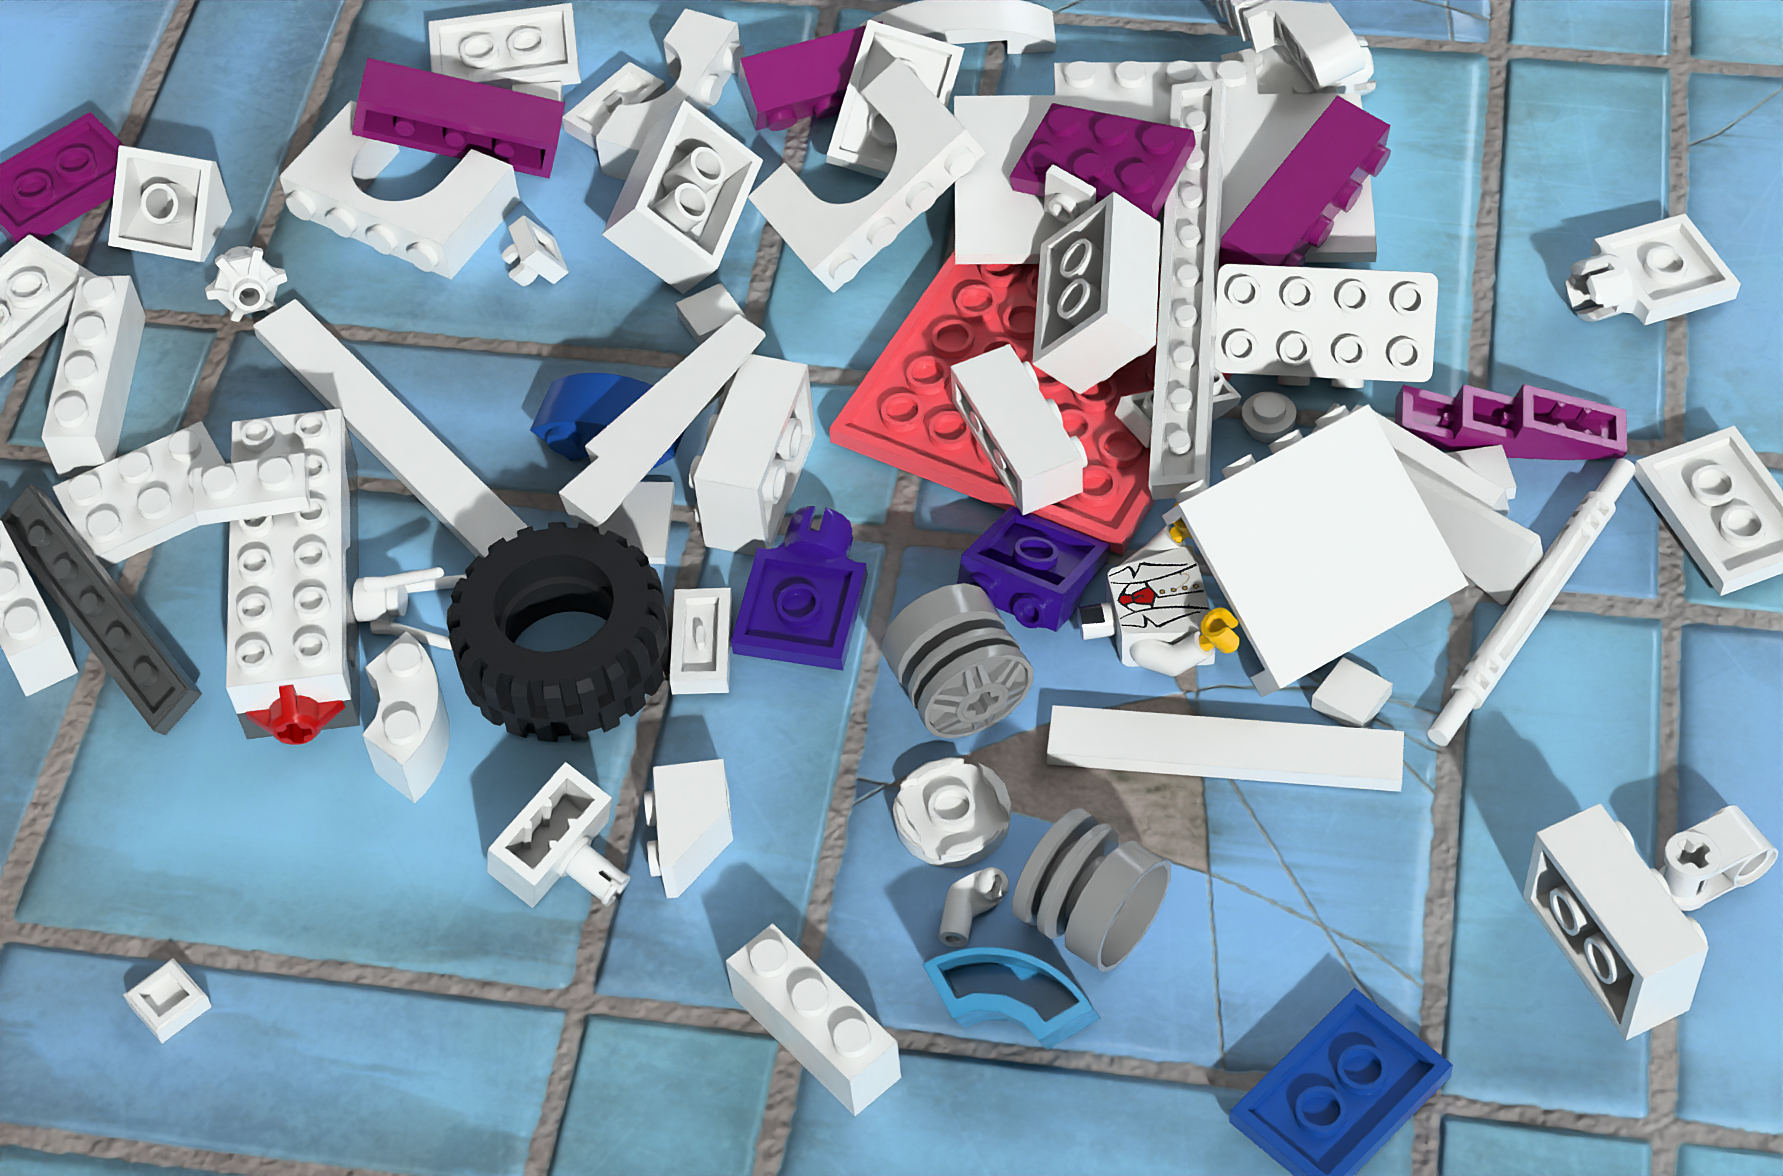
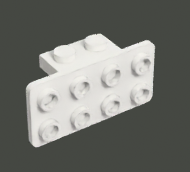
[1214,264,1438,388]

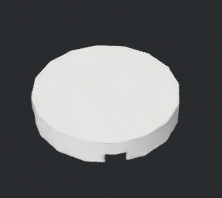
[893,757,1011,868]

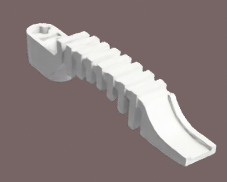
[1209,0,1366,90]

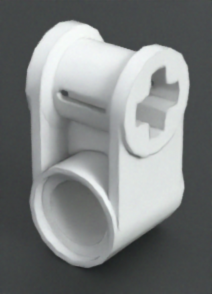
[1659,805,1778,911]

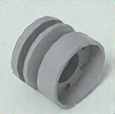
[882,583,1033,739]
[1012,808,1171,973]

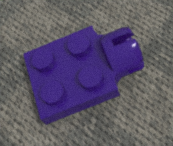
[731,506,868,670]

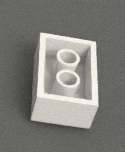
[602,100,763,294]
[1032,192,1161,394]
[689,354,816,556]
[1523,803,1709,1041]

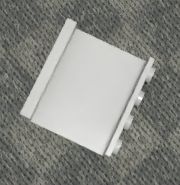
[1162,404,1469,697]

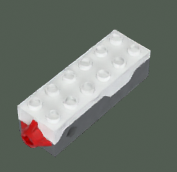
[226,408,360,745]

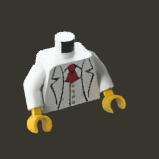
[1077,502,1239,677]

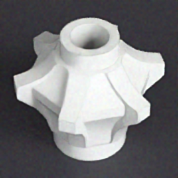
[205,246,287,322]

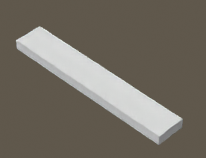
[1047,705,1404,792]

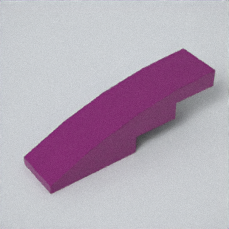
[1395,384,1627,460]

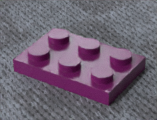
[1009,103,1196,219]
[0,112,125,246]

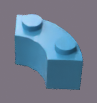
[922,947,1101,1050]

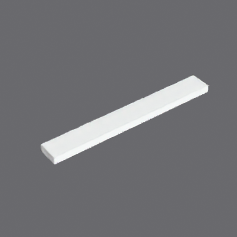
[253,299,528,558]

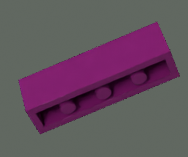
[352,58,565,179]
[1219,95,1391,268]

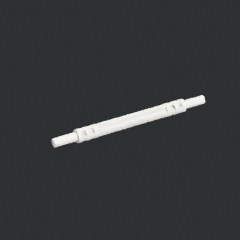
[1427,458,1635,746]

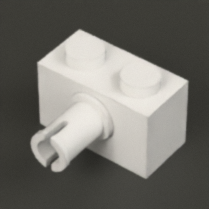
[487,762,631,908]

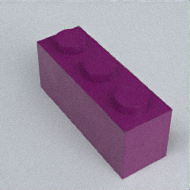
[739,21,883,131]

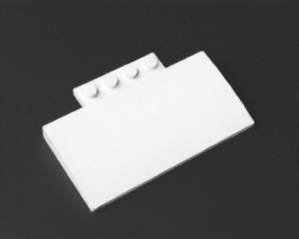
[954,60,1377,264]

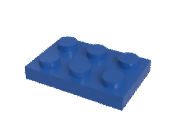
[1229,988,1453,1176]

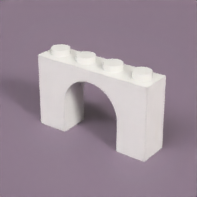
[748,57,986,293]
[279,100,520,280]

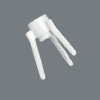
[352,567,467,650]

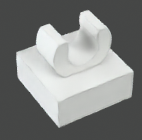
[501,215,569,287]

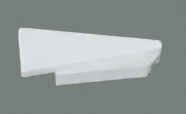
[559,313,766,528]
[1311,403,1544,605]

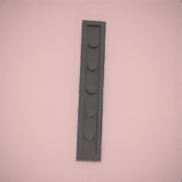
[0,484,202,735]

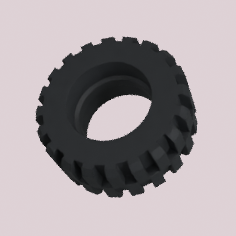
[446,522,672,742]

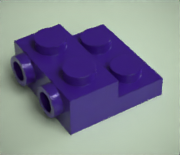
[957,506,1110,632]

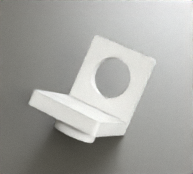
[1044,165,1096,225]

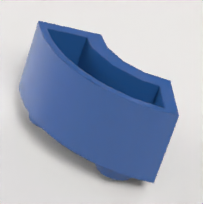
[530,373,686,471]

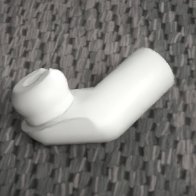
[938,867,1009,947]

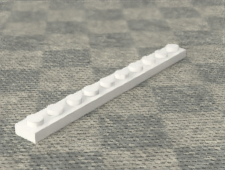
[1148,78,1226,500]

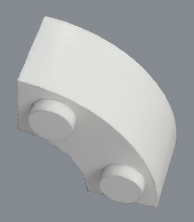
[362,631,450,803]

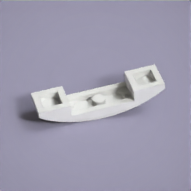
[860,0,1056,55]

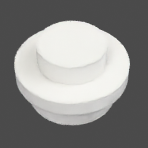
[1242,391,1296,443]

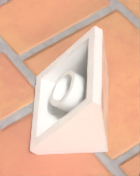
[108,145,232,262]

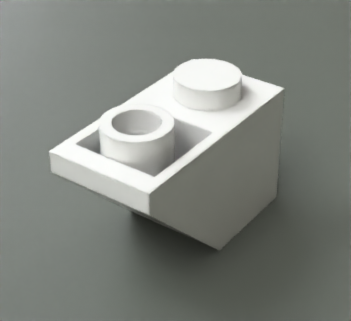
[644,759,733,898]

